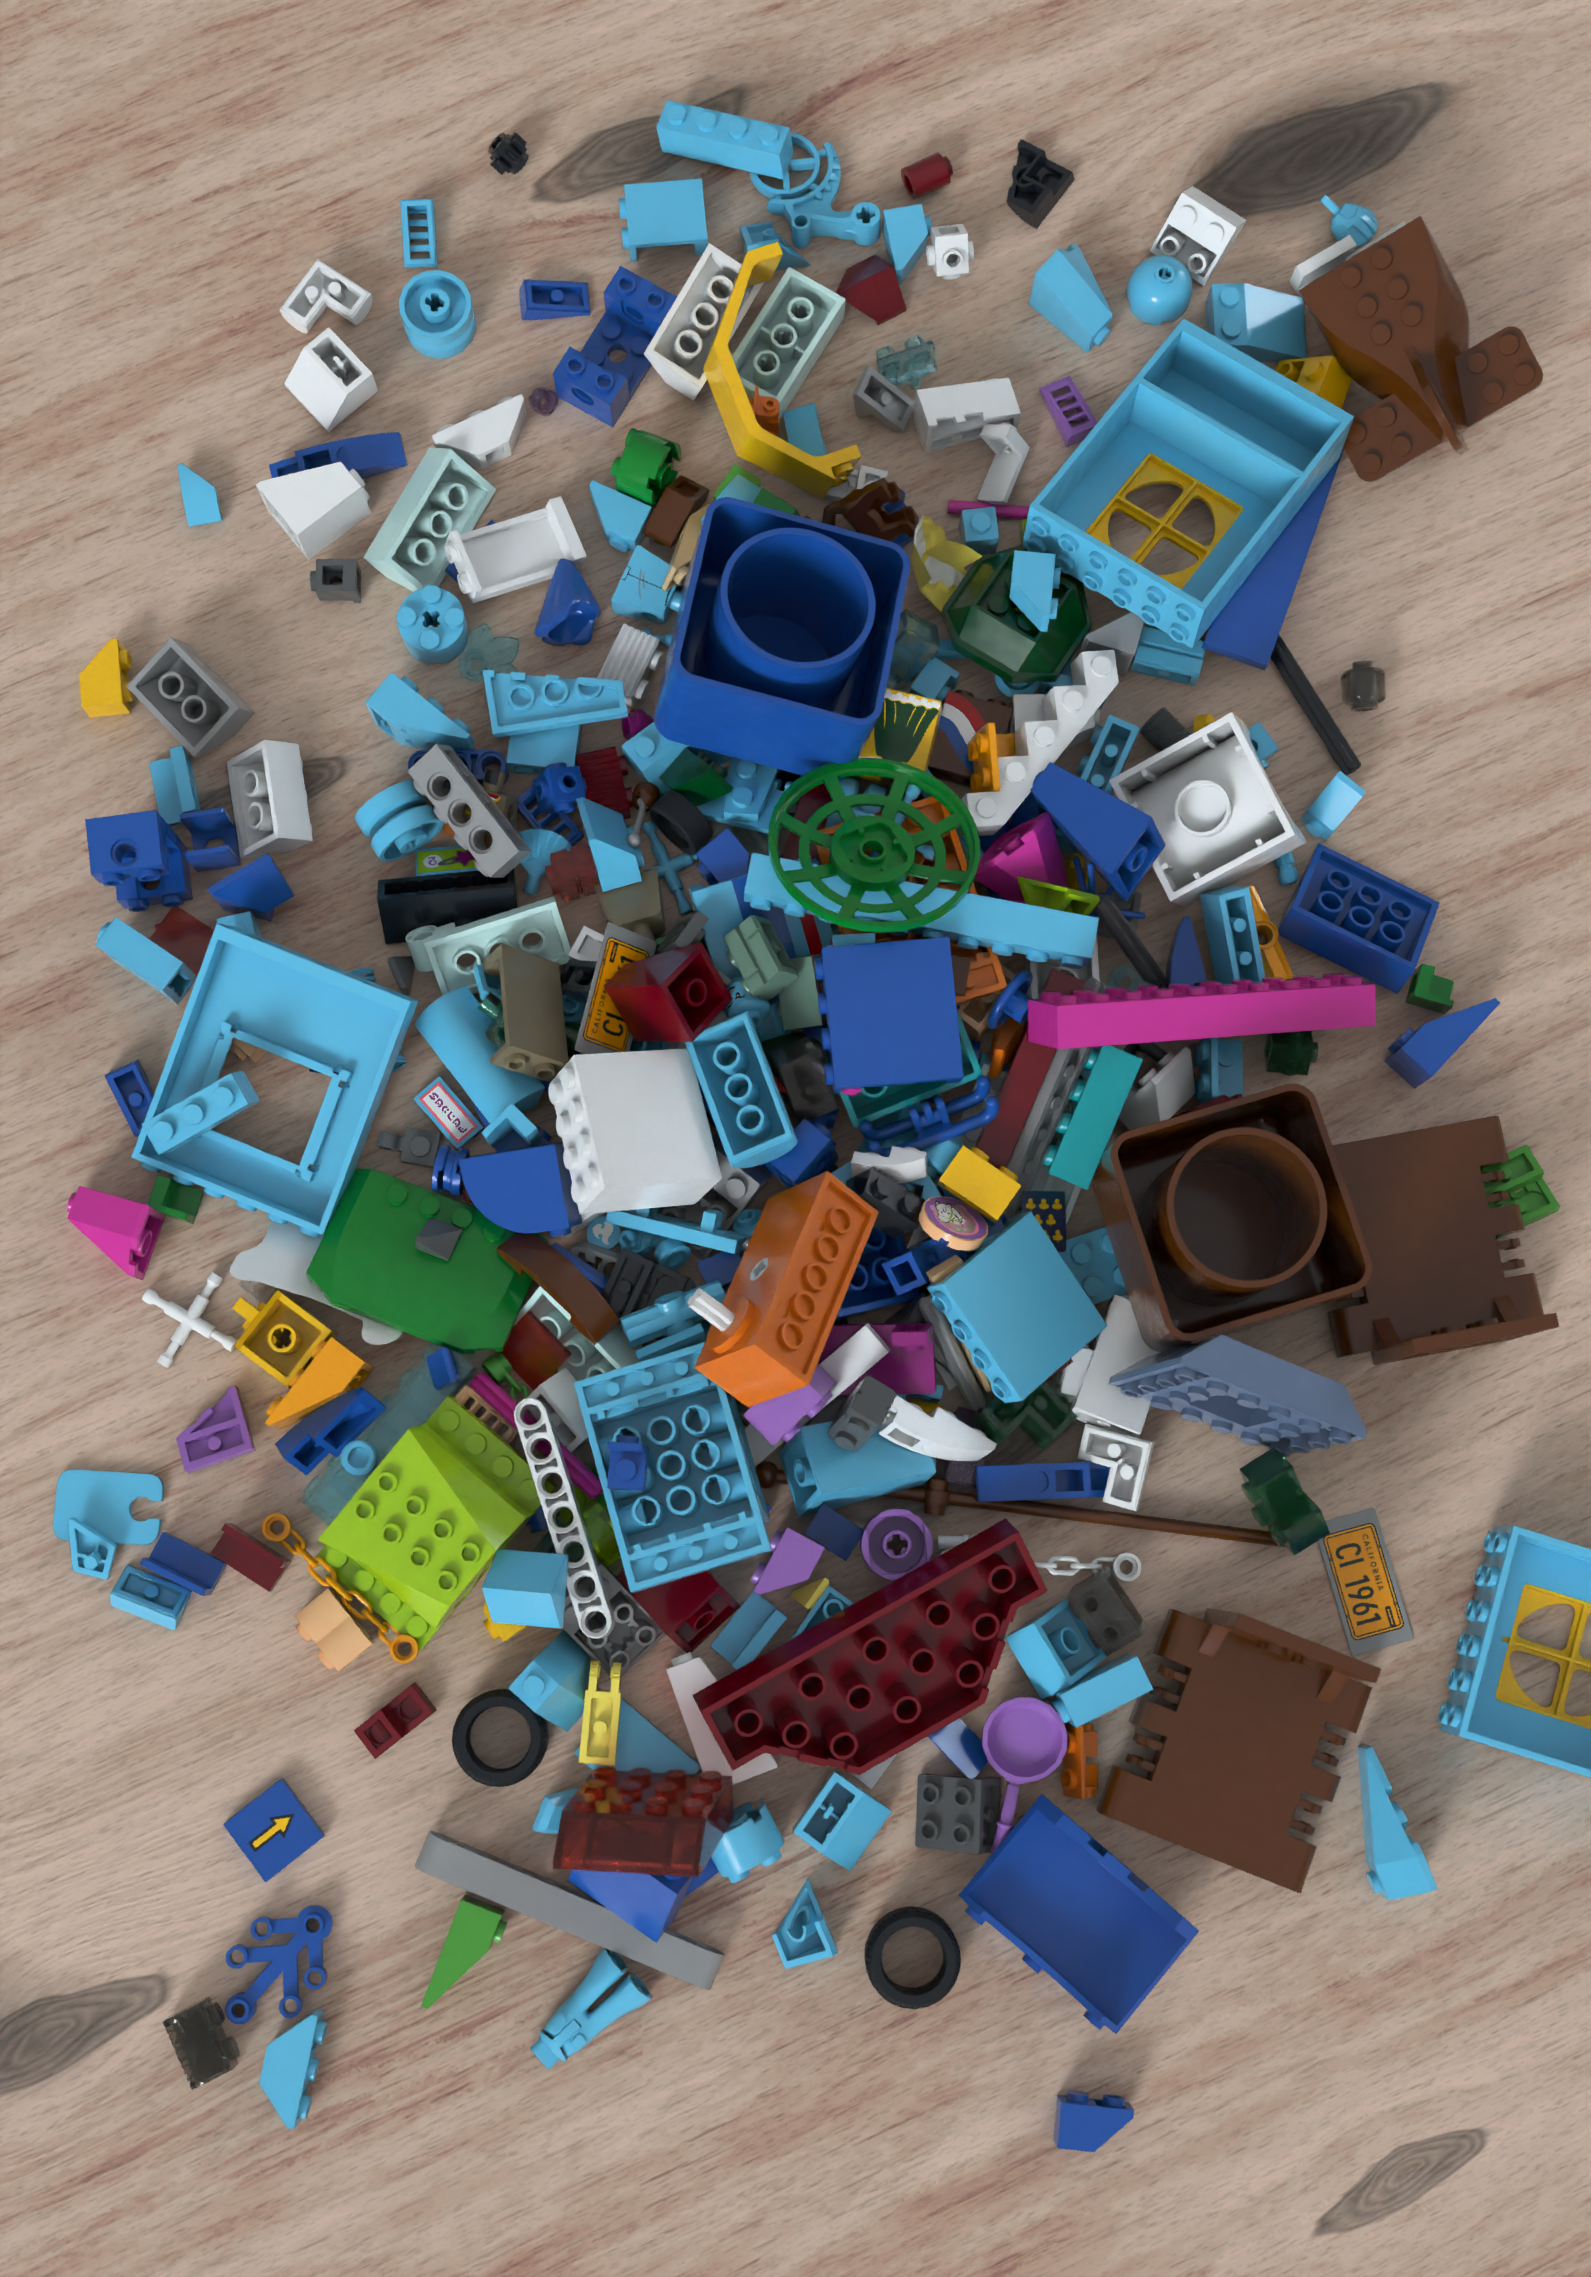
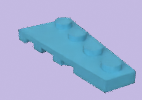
[483,670,628,738]

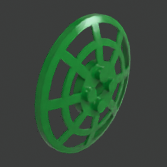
[768,757,980,933]

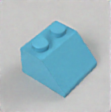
[576,797,645,892]
[1005,1596,1107,1700]

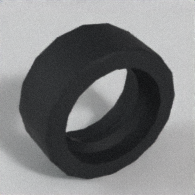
[649,790,713,855]

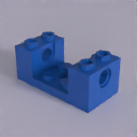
[553,266,677,427]
[85,810,193,912]
[699,1085,839,1188]

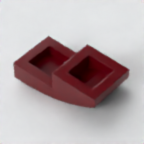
[354,1682,437,1759]

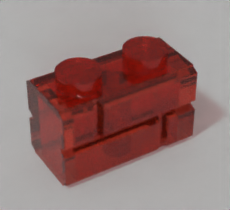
[545,843,600,902]

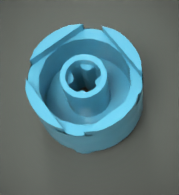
[396,585,468,664]
[701,1800,785,1883]

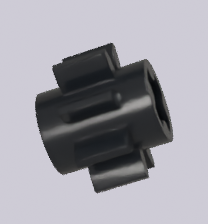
[488,132,529,175]

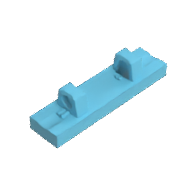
[606,1208,749,1254]

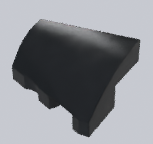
[1007,139,1074,229]

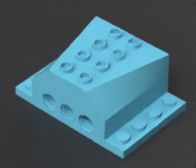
[574,1342,772,1593]

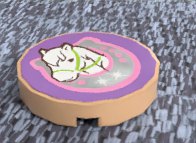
[918,1196,988,1251]

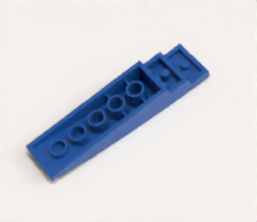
[1201,448,1344,671]

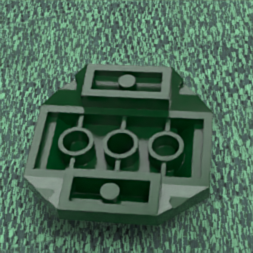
[941,545,1091,684]

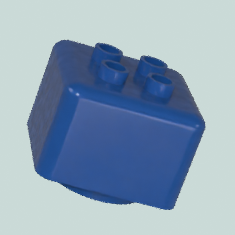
[654,497,910,781]

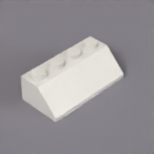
[644,243,764,401]

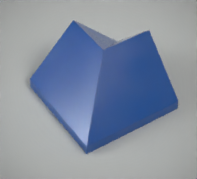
[207,853,294,921]

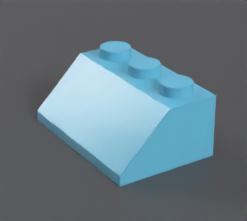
[621,722,731,797]

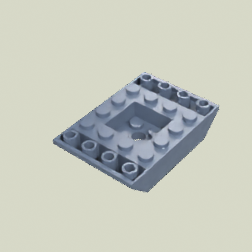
[1108,1334,1367,1457]

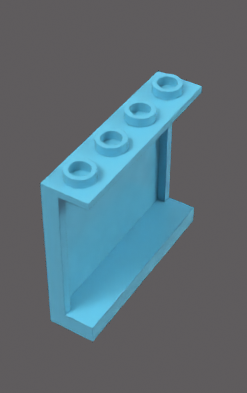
[926,1211,1108,1403]

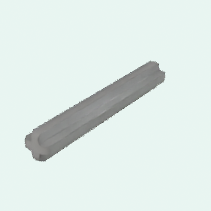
[919,1295,986,1411]

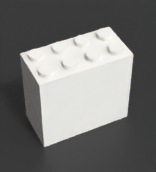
[548,1049,722,1215]

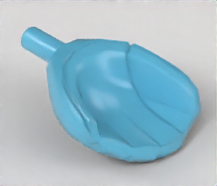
[1319,194,1378,249]

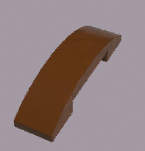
[496,1232,620,1346]

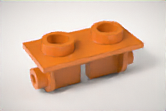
[748,386,780,436]
[1061,1723,1099,1799]

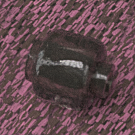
[1341,661,1386,712]

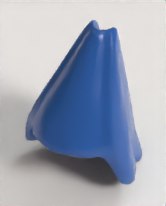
[534,558,601,646]

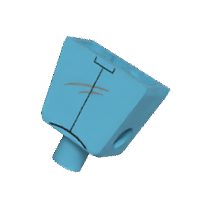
[611,545,683,625]

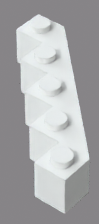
[959,650,1119,837]

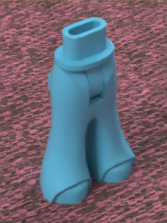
[530,1948,653,2069]

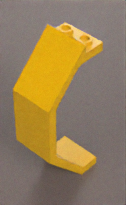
[703,242,861,500]

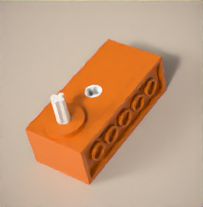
[687,1171,879,1407]

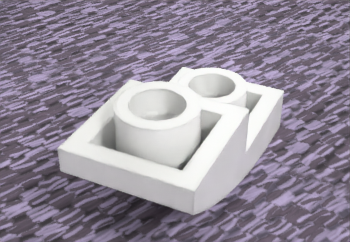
[851,1146,928,1183]

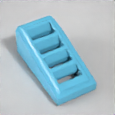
[400,199,437,268]

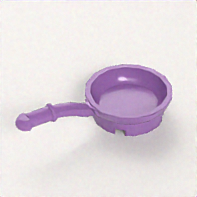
[982,1697,1067,1855]

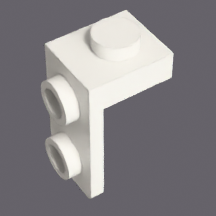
[977,422,1030,505]

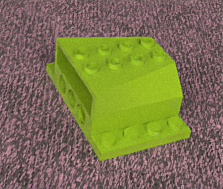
[316,1395,557,1651]

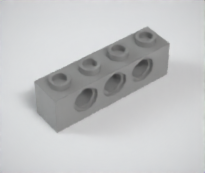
[407,744,532,878]

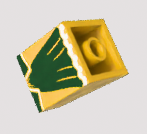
[859,688,942,789]

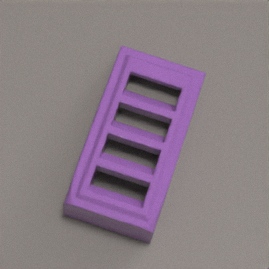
[1039,376,1097,447]

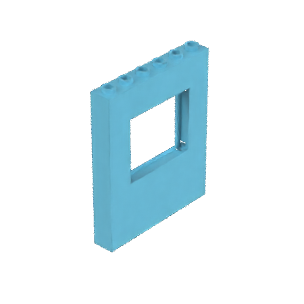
[131,924,419,1237]

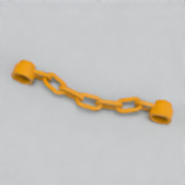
[262,1513,420,1664]

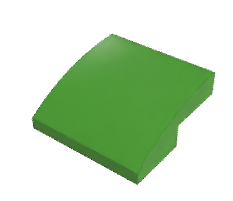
[1480,1144,1560,1239]

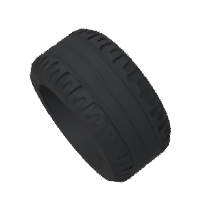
[452,1689,549,1787]
[864,1907,961,2009]

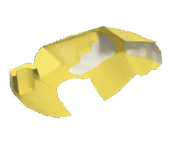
[911,515,1019,613]

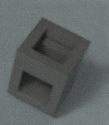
[310,559,361,603]

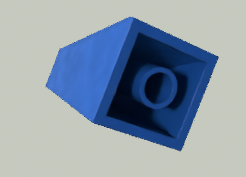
[1030,762,1166,901]

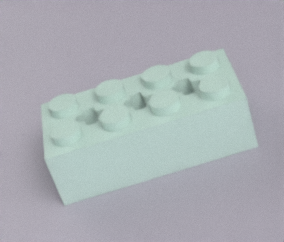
[732,267,846,420]

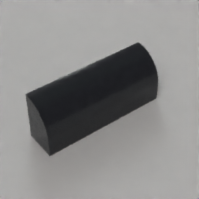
[377,868,520,944]

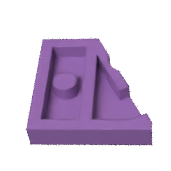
[176,1385,256,1474]

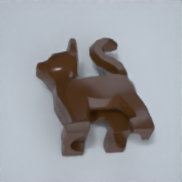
[804,478,919,542]

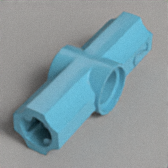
[620,1280,726,1348]

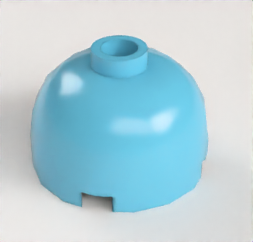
[1126,255,1192,325]

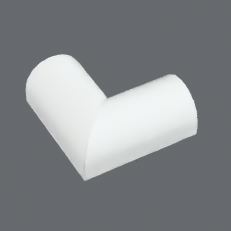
[279,259,373,334]
[1077,1424,1154,1511]

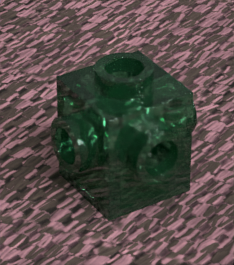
[1264,1031,1318,1076]

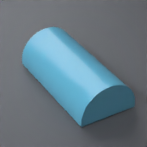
[685,1011,798,1168]

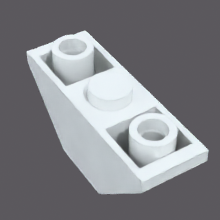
[431,394,527,469]

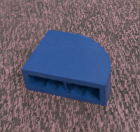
[459,1141,582,1237]
[568,1832,696,1943]

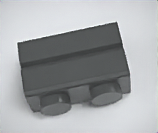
[827,1376,897,1451]

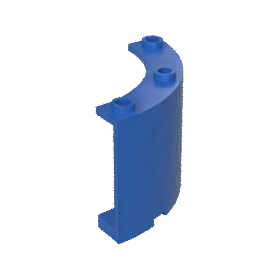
[959,1794,1199,2034]

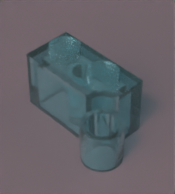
[886,609,941,690]

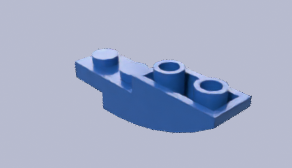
[269,432,408,479]
[975,1462,1110,1502]

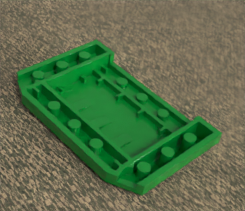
[306,1168,549,1355]

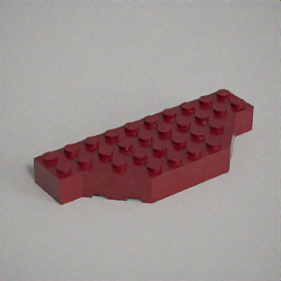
[692,1518,1048,1775]

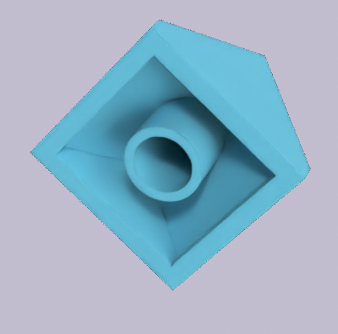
[482,1549,569,1629]

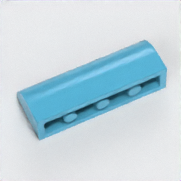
[414,985,545,1123]

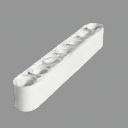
[514,1398,615,1639]

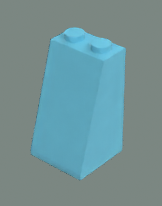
[779,1421,937,1518]

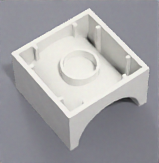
[1109,712,1307,907]

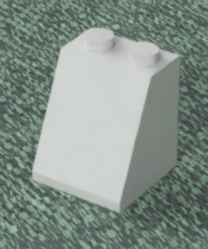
[256,462,371,560]

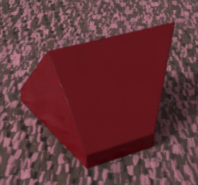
[836,255,906,325]

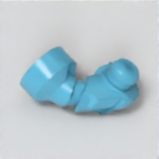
[619,1227,691,1270]

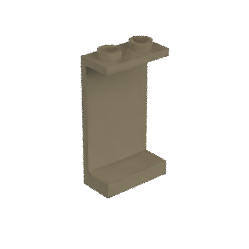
[483,943,569,1082]

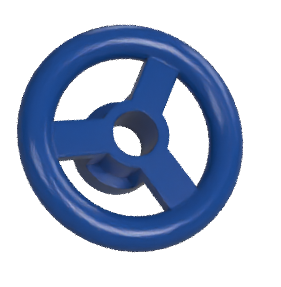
[987,970,1033,1029]

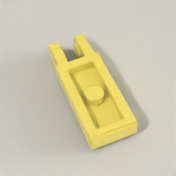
[579,1660,622,1766]

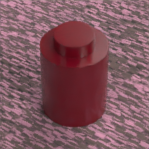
[901,152,953,200]

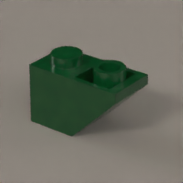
[659,748,734,807]

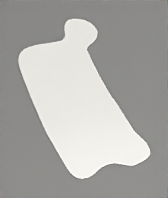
[230,1220,402,1345]

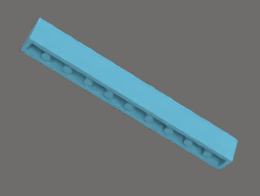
[744,853,1099,969]

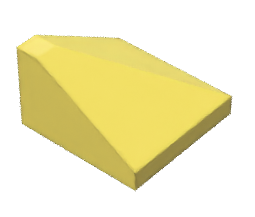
[790,1577,830,1610]

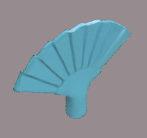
[518,828,578,895]

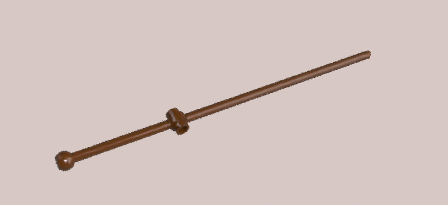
[756,1461,1305,1549]

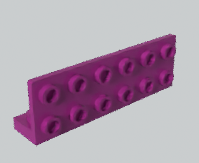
[818,1323,936,1395]

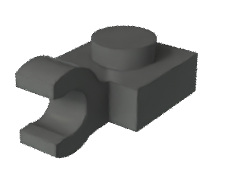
[377,1127,441,1168]

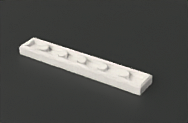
[744,1323,891,1466]

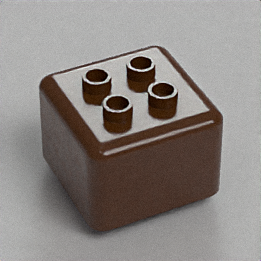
[1091,1083,1373,1352]

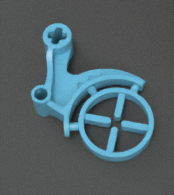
[749,132,880,248]

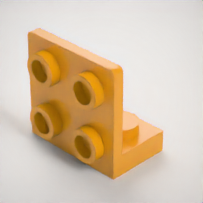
[967,722,1016,793]

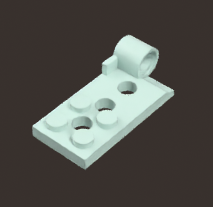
[405,896,571,996]

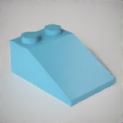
[1205,283,1307,363]

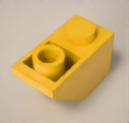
[79,638,134,718]

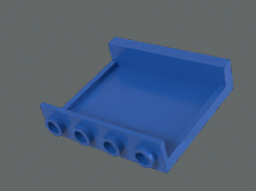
[814,937,964,1093]

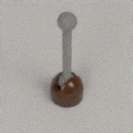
[627,782,660,847]

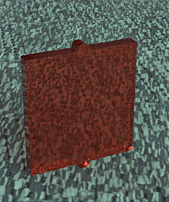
[149,906,214,975]
[494,1310,572,1391]

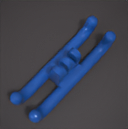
[859,1075,1000,1157]

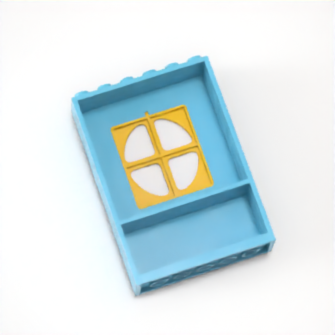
[1022,318,1354,648]
[1438,1525,1591,1778]

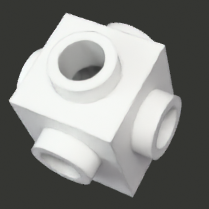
[926,224,974,279]

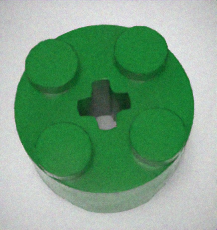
[611,428,681,508]

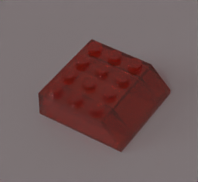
[553,1766,734,1877]

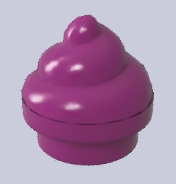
[621,709,654,740]

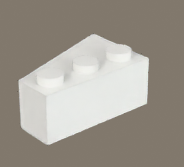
[913,378,1021,454]

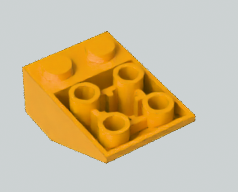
[264,1337,375,1429]

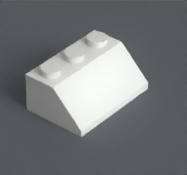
[227,740,313,859]

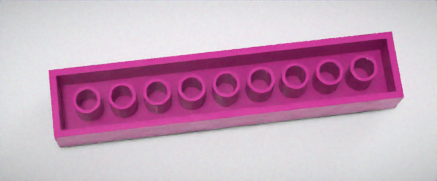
[1028,973,1375,1049]

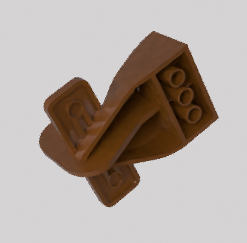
[1299,216,1543,482]

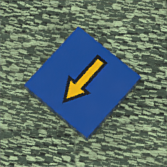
[223,1778,325,1883]

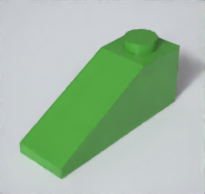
[421,1895,508,2009]

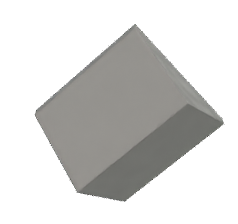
[1078,612,1144,677]

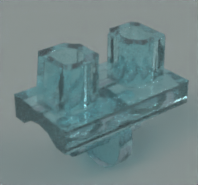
[876,335,937,390]

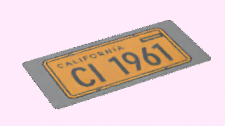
[575,922,657,1054]
[1314,1508,1413,1655]

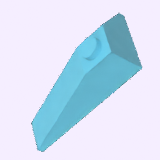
[1357,1744,1438,1900]

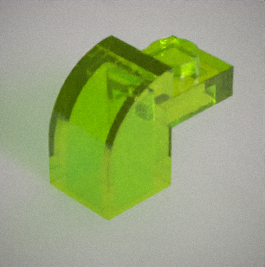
[560,1487,621,1568]

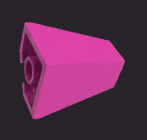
[975,812,1069,904]
[67,1186,166,1280]

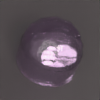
[529,387,558,416]

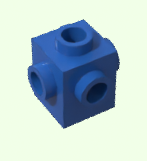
[533,762,587,815]

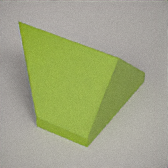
[1016,876,1100,916]

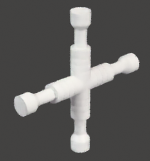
[142,1272,238,1368]

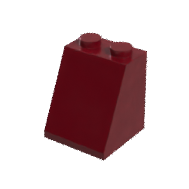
[604,943,733,1042]
[616,1567,741,1653]

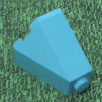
[1029,243,1113,353]
[508,1630,590,1732]

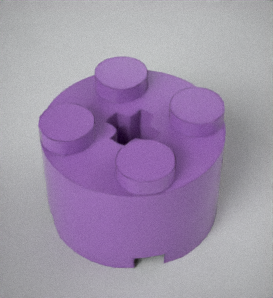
[860,1509,933,1581]

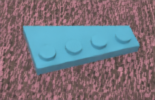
[724,757,781,822]

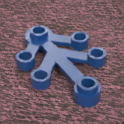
[225,1905,333,2024]

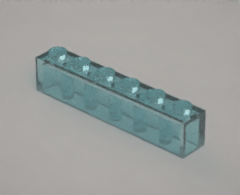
[301,1343,477,1525]

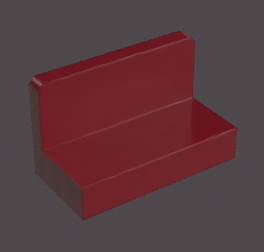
[210,1523,291,1592]

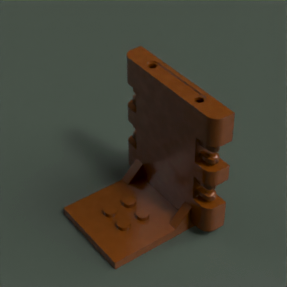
[1325,1116,1559,1365]
[1096,1608,1381,1893]

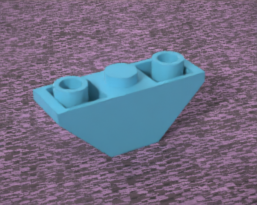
[259,2009,327,2129]

